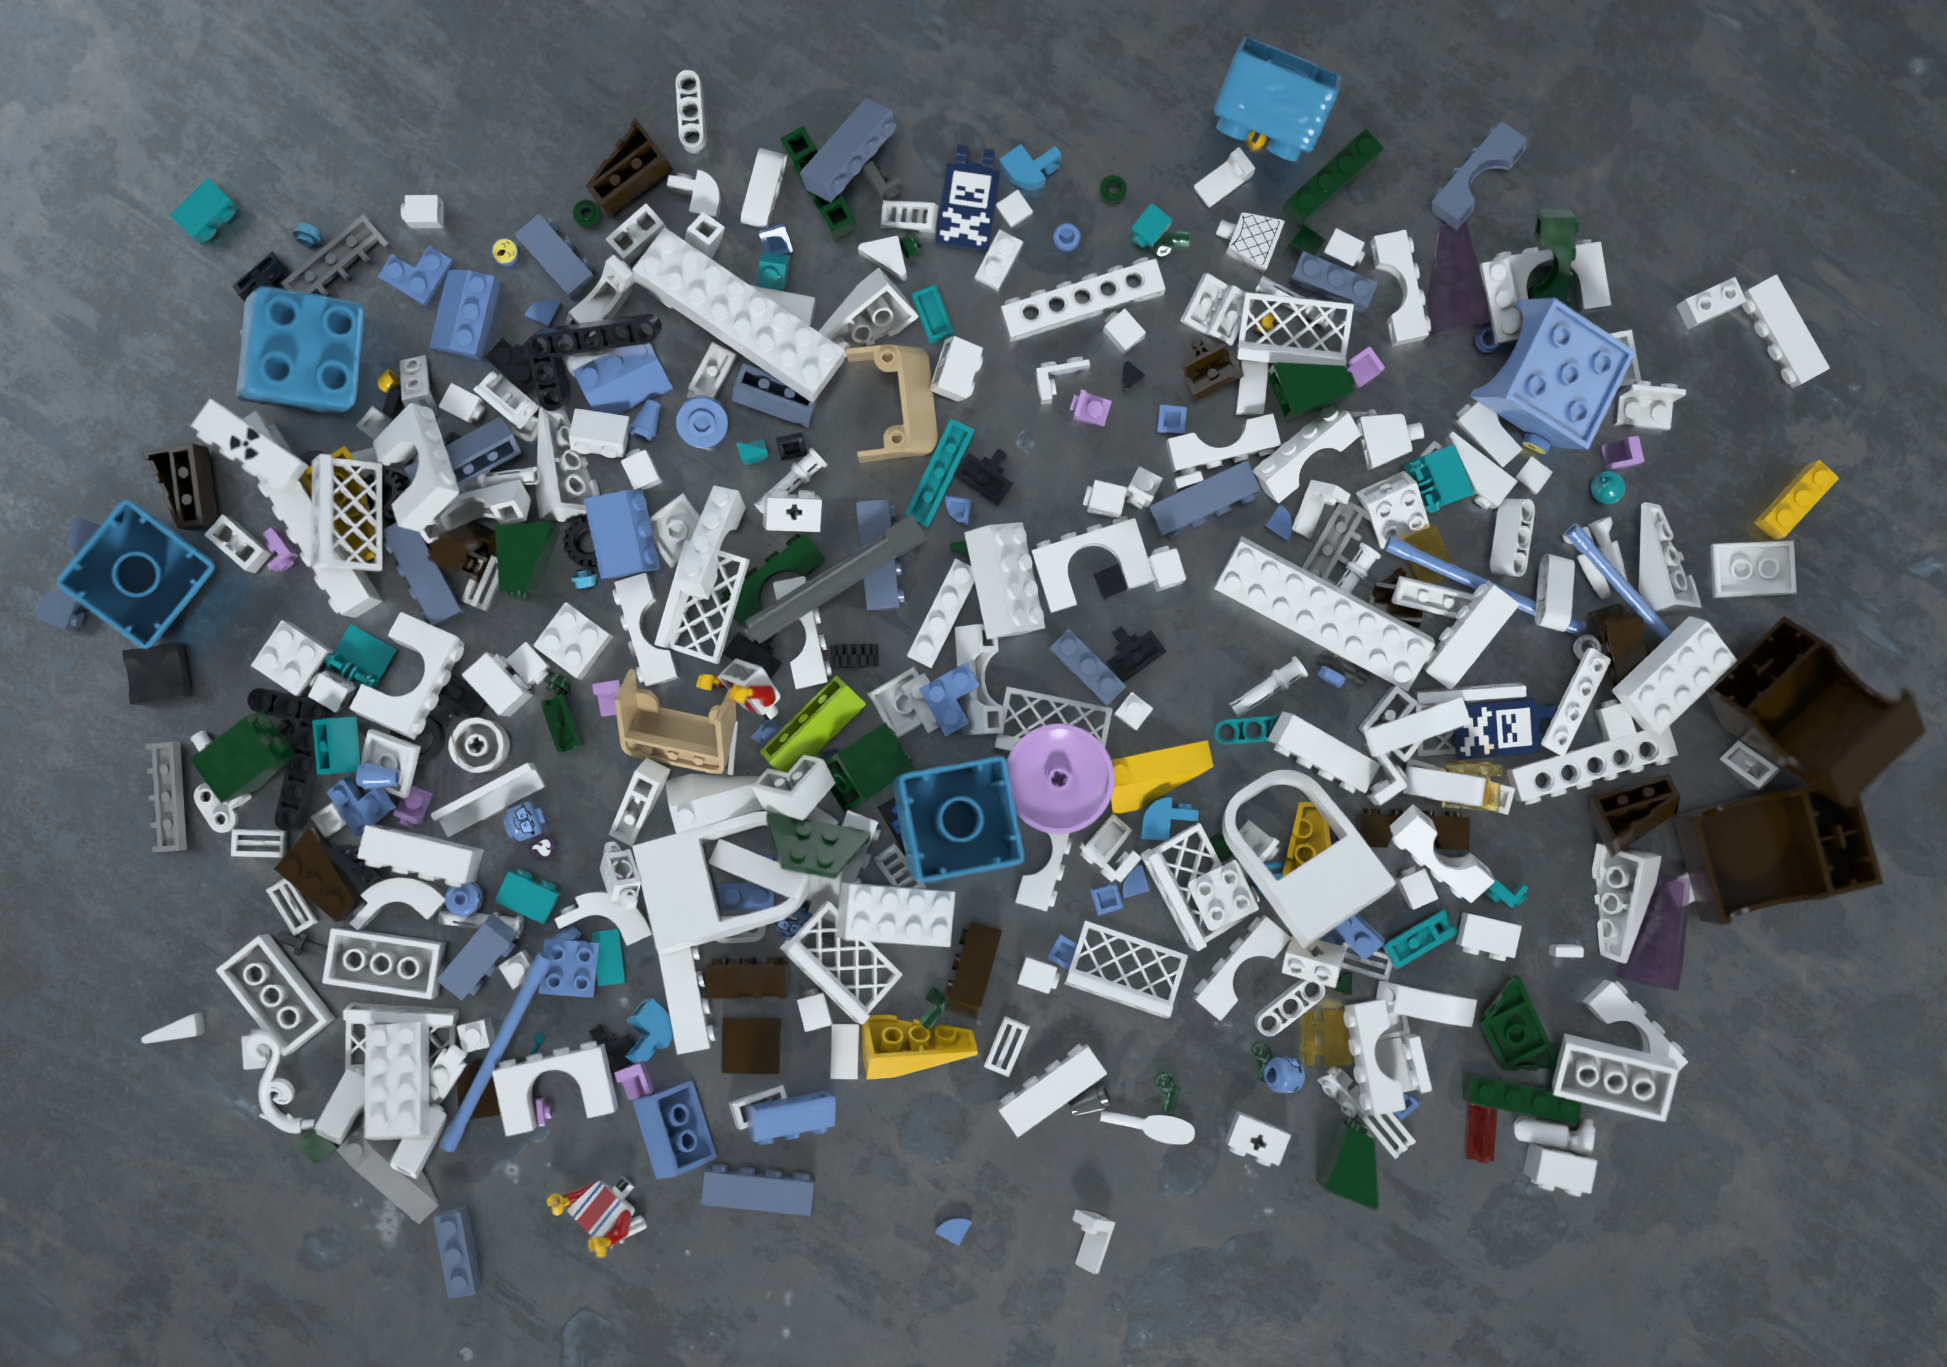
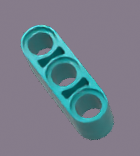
[1212,715,1280,745]

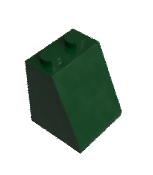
[1268,362,1356,423]
[495,522,560,600]
[190,710,295,804]
[824,722,915,812]
[1317,1118,1379,1211]

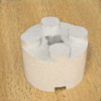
[449,718,510,773]

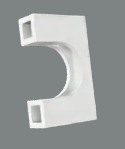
[1491,239,1611,323]
[372,402,460,532]
[1453,402,1523,468]
[1031,516,1155,614]
[349,612,465,740]
[492,1041,619,1136]
[315,1069,448,1179]

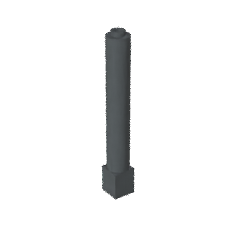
[743,514,927,644]

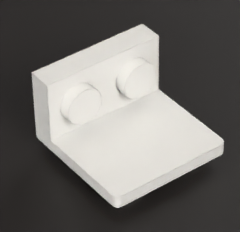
[1614,381,1686,430]
[1355,471,1430,549]
[1363,743,1407,805]
[1375,1033,1432,1093]

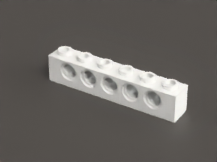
[1001,257,1166,342]
[1506,726,1678,805]

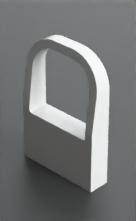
[1222,770,1396,949]
[632,811,810,955]

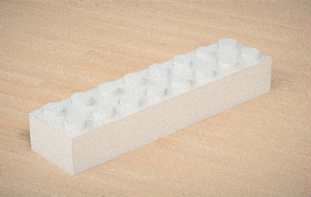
[632,227,845,403]
[243,411,383,618]
[1214,536,1435,691]

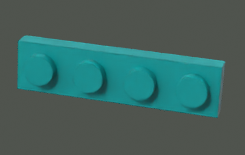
[904,418,975,528]

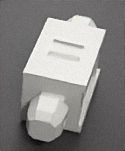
[600,841,641,910]

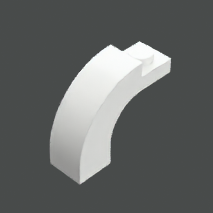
[649,212,725,309]
[565,255,636,338]
[350,877,446,931]
[555,891,653,946]
[1376,980,1477,1027]

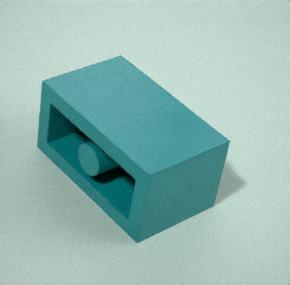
[169,177,239,244]
[312,717,361,775]
[494,868,562,924]

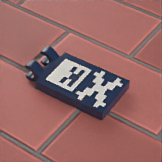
[935,144,1000,252]
[1454,697,1557,760]

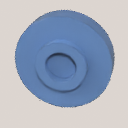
[676,395,728,448]

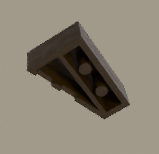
[586,118,673,218]
[142,443,218,531]
[427,521,496,583]
[1588,603,1650,695]
[1589,773,1680,858]
[274,827,362,922]
[944,922,1002,1020]
[705,956,790,999]

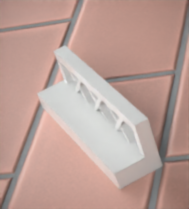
[431,763,546,837]

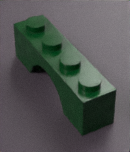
[780,126,857,240]
[1282,129,1384,228]
[1528,209,1579,308]
[720,534,826,628]
[1463,1072,1582,1125]

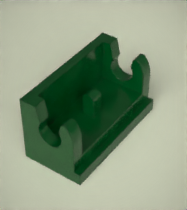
[541,694,584,755]

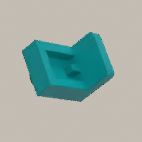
[1485,877,1529,908]

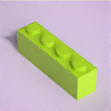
[760,674,866,773]

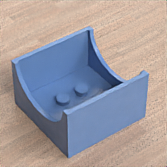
[1470,298,1636,450]

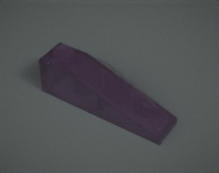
[1426,222,1491,336]
[1615,874,1690,991]

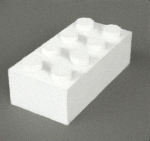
[964,522,1045,639]
[1612,616,1737,736]
[357,824,484,887]
[836,882,955,947]
[322,927,447,999]
[216,933,336,1056]
[365,1022,429,1140]
[1552,1033,1679,1122]

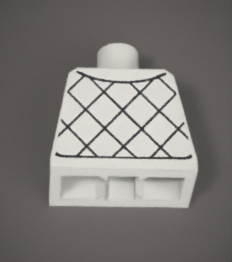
[1216,213,1285,274]

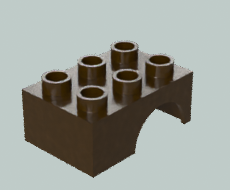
[1706,616,1927,809]
[1673,782,1884,925]

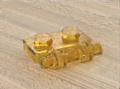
[1442,760,1502,812]
[1301,1010,1352,1066]

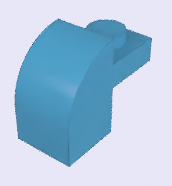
[999,144,1062,190]
[1140,797,1199,841]
[625,998,673,1063]

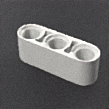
[676,70,706,154]
[741,148,787,229]
[1490,499,1535,577]
[1535,553,1575,632]
[1402,767,1486,807]
[1254,978,1325,1036]

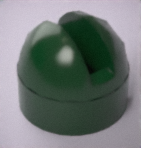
[899,235,922,259]
[1334,973,1352,995]

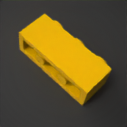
[1753,460,1839,541]

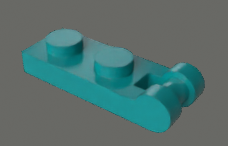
[1382,908,1459,969]

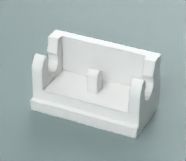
[473,371,539,429]

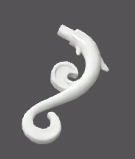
[245,1030,318,1134]

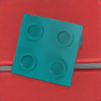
[1403,444,1475,513]
[323,623,397,690]

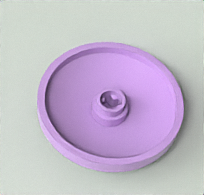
[1006,724,1114,834]

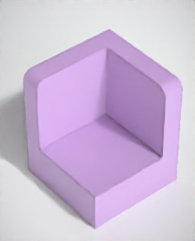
[1346,346,1385,389]
[1600,435,1645,471]
[592,680,623,717]
[614,1061,655,1100]

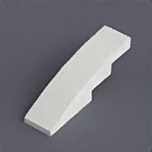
[1364,697,1471,757]

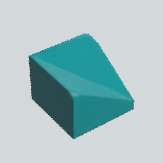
[736,439,770,465]

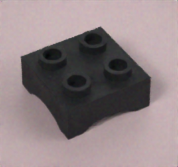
[122,642,191,705]

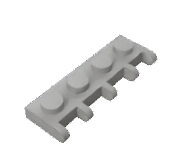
[281,214,389,296]
[1301,500,1371,585]
[145,742,187,852]

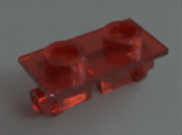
[1466,1104,1498,1163]

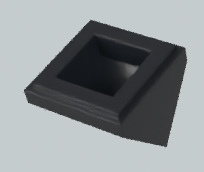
[1122,361,1146,393]
[776,432,807,460]

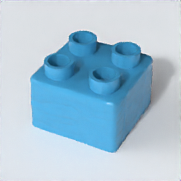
[1214,36,1341,161]
[236,287,364,415]
[56,500,215,649]
[893,757,1024,882]

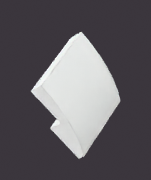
[1180,273,1255,346]

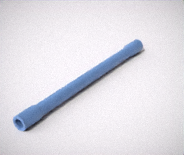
[1565,524,1672,642]
[1384,536,1586,637]
[439,952,553,1152]

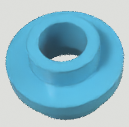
[293,223,321,247]
[571,568,598,588]

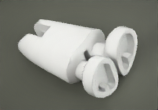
[1562,516,1627,600]
[1514,1115,1595,1157]

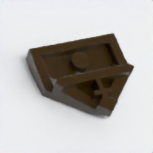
[1182,339,1244,401]
[1368,567,1423,628]
[457,1059,501,1120]

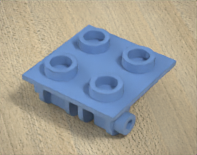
[538,939,599,998]

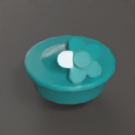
[1591,471,1625,504]

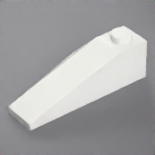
[818,268,919,357]

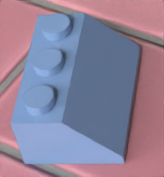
[429,270,501,361]
[572,342,674,415]
[583,490,661,579]
[632,1080,717,1180]
[745,1091,836,1145]

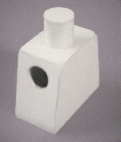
[1356,414,1424,471]

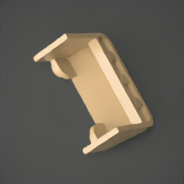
[846,344,938,463]
[615,669,736,774]

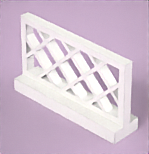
[1236,292,1354,368]
[311,454,382,571]
[654,540,750,664]
[1412,682,1526,756]
[993,687,1113,755]
[1140,822,1249,951]
[780,901,903,1025]
[1064,921,1188,1019]
[343,1002,459,1072]

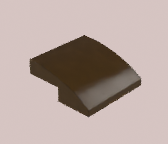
[721,1017,781,1074]

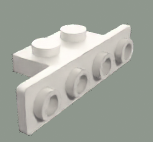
[1541,648,1611,756]

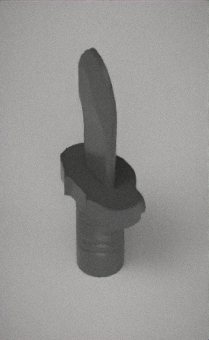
[277,931,328,959]

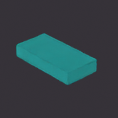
[910,284,955,345]
[591,928,626,986]

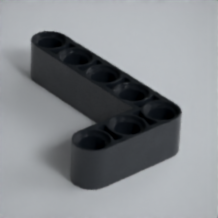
[527,314,662,411]
[247,688,332,831]

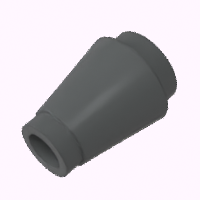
[1069,1084,1111,1116]

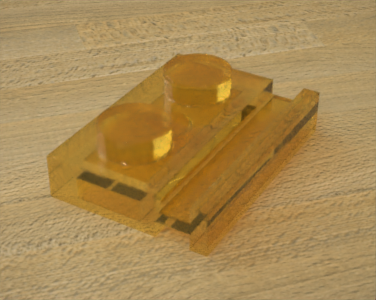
[1401,525,1453,584]

